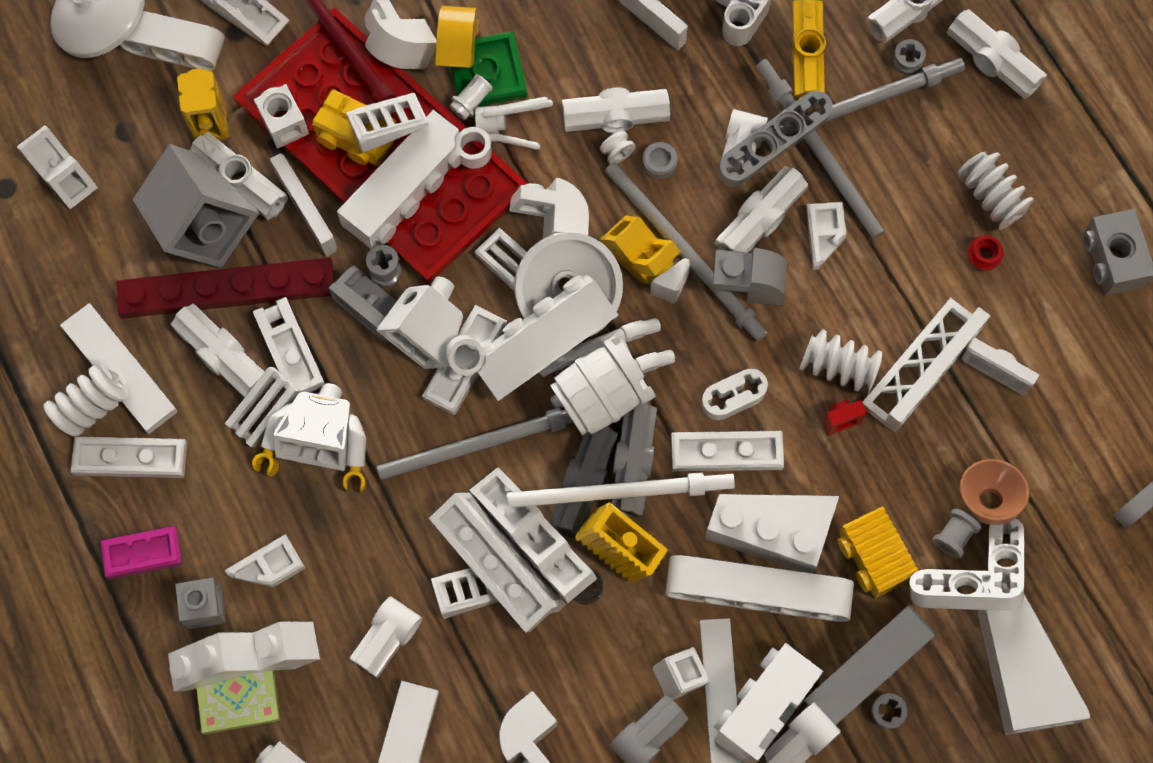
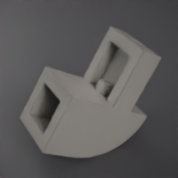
[712,248,787,305]

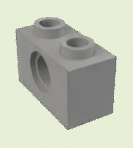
[1083,209,1153,296]

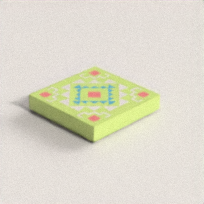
[197,671,281,735]

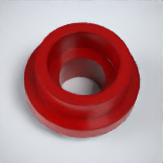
[967,236,1004,271]

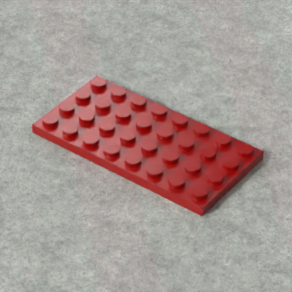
[233,7,528,285]

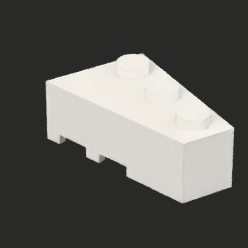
[705,494,839,574]
[714,643,823,763]

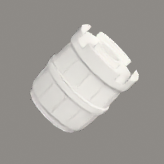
[550,335,656,435]

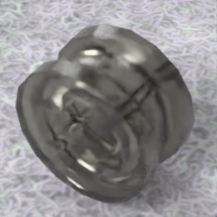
[574,569,603,605]

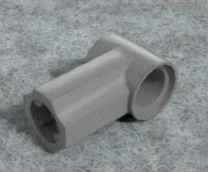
[609,695,688,763]

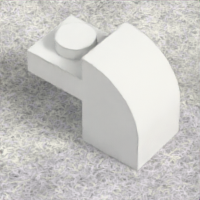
[364,0,436,69]
[510,178,589,239]
[499,691,558,763]

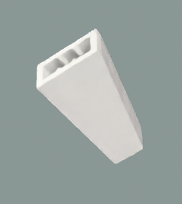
[977,583,1090,735]

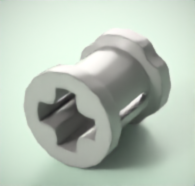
[366,245,402,288]
[932,509,981,559]

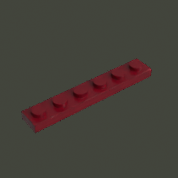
[116,257,335,319]

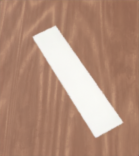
[700,618,742,763]

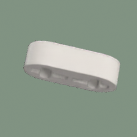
[701,369,768,421]

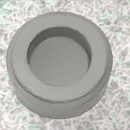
[642,142,678,179]

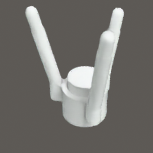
[475,97,553,150]

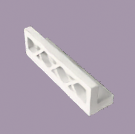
[862,298,990,433]
[429,493,566,633]

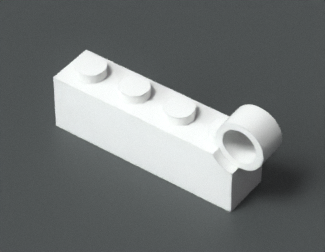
[337,110,492,249]
[446,275,619,401]

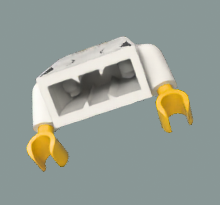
[252,383,366,493]

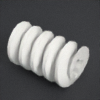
[957,152,1034,230]
[799,329,882,395]
[44,359,130,436]

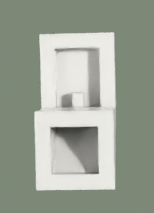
[17,125,98,209]

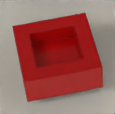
[822,400,867,436]

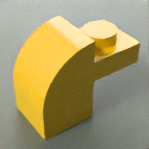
[435,6,480,68]
[600,216,681,284]

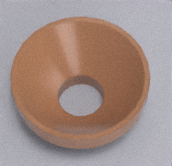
[959,459,1029,525]

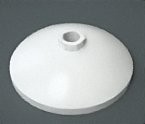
[50,0,145,58]
[514,232,623,337]

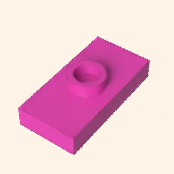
[101,526,183,580]

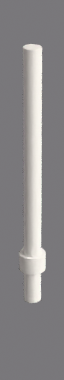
[507,472,735,508]

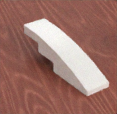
[200,0,289,46]
[470,467,597,603]

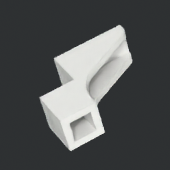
[168,622,320,692]

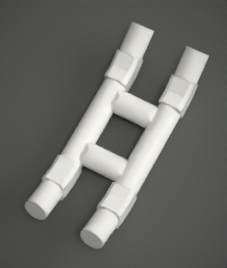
[539,318,675,408]

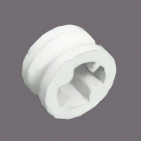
[600,131,636,164]

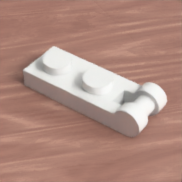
[252,297,325,400]

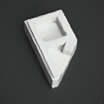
[806,202,846,270]
[225,534,305,588]

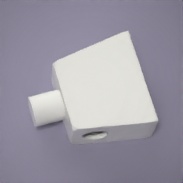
[376,276,463,369]

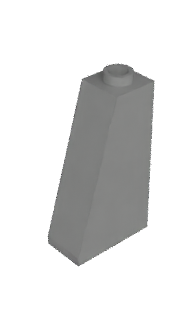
[803,606,937,726]

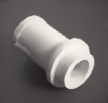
[449,74,493,120]

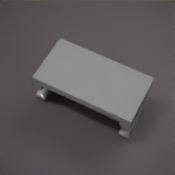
[329,265,397,344]

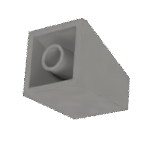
[133,144,259,268]

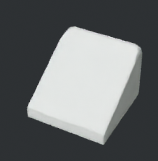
[650,258,690,303]
[652,647,711,700]

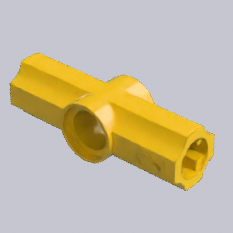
[791,0,826,101]

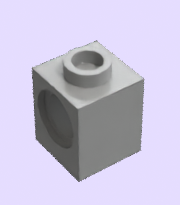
[175,577,226,629]

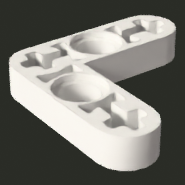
[909,519,1024,611]

